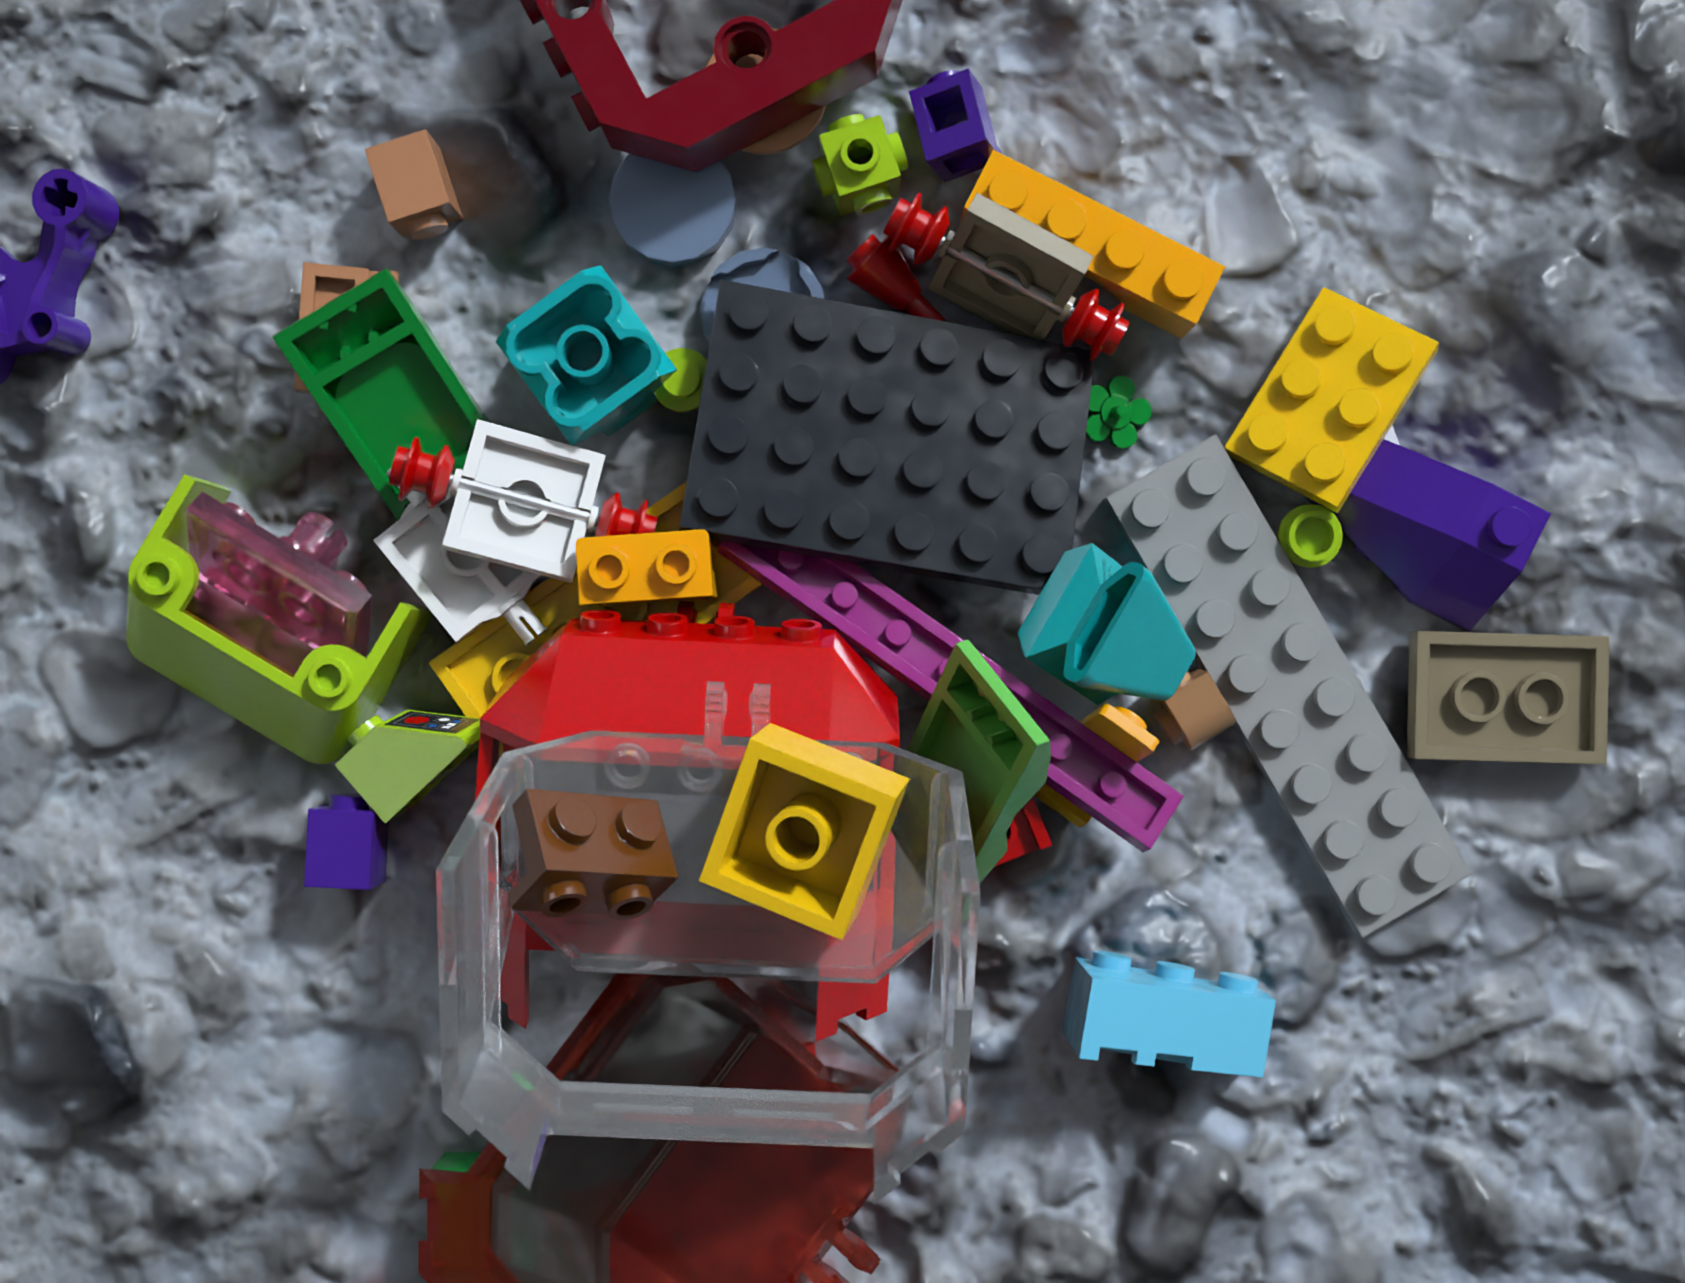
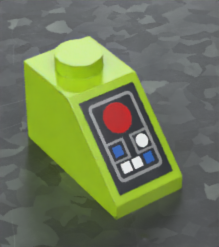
[335,710,480,824]

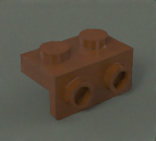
[508,788,679,920]

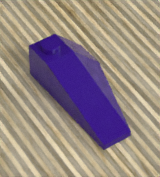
[1303,439,1551,631]

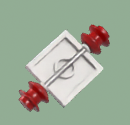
[389,419,658,583]

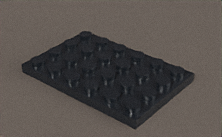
[679,279,1094,595]

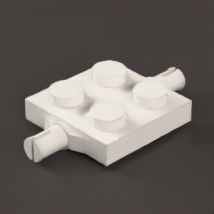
[373,468,548,646]

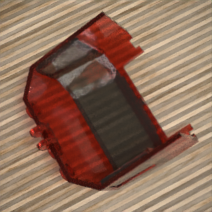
[418,953,923,1283]

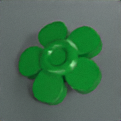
[1086,376,1151,449]

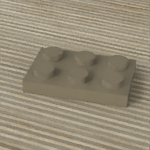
[1407,631,1609,764]

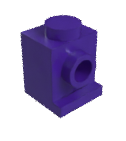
[909,68,1001,183]

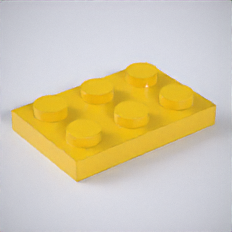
[1224,287,1439,513]

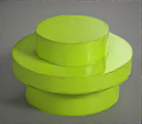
[655,348,707,412]
[1277,504,1343,568]

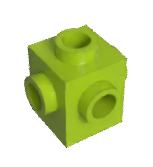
[811,114,908,216]

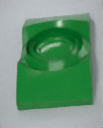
[272,267,491,521]

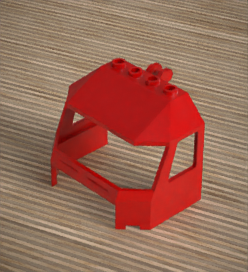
[467,601,900,1042]

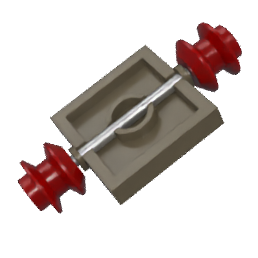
[883,192,1130,362]

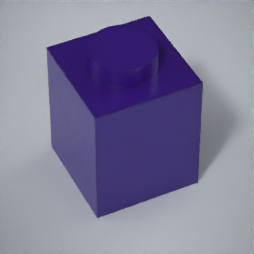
[304,793,389,890]

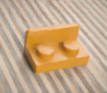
[575,529,718,607]

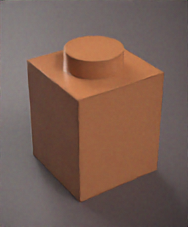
[364,129,463,240]

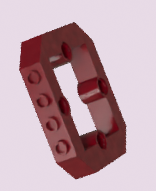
[520,0,903,173]

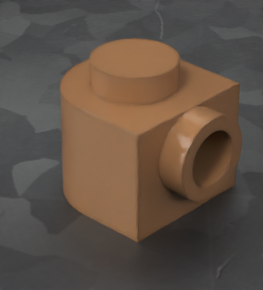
[1153,668,1236,751]

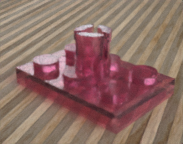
[186,491,373,657]

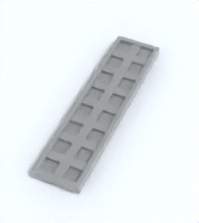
[1103,434,1472,938]

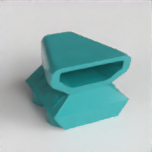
[495,265,677,446]
[1018,543,1196,705]

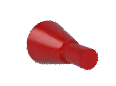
[846,234,948,322]

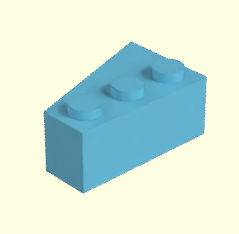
[1062,950,1276,1078]

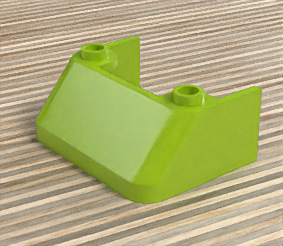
[126,474,434,764]

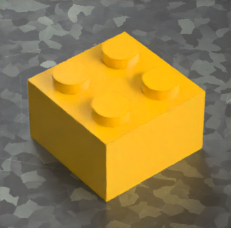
[699,723,910,940]

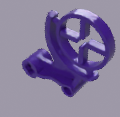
[0,169,119,384]

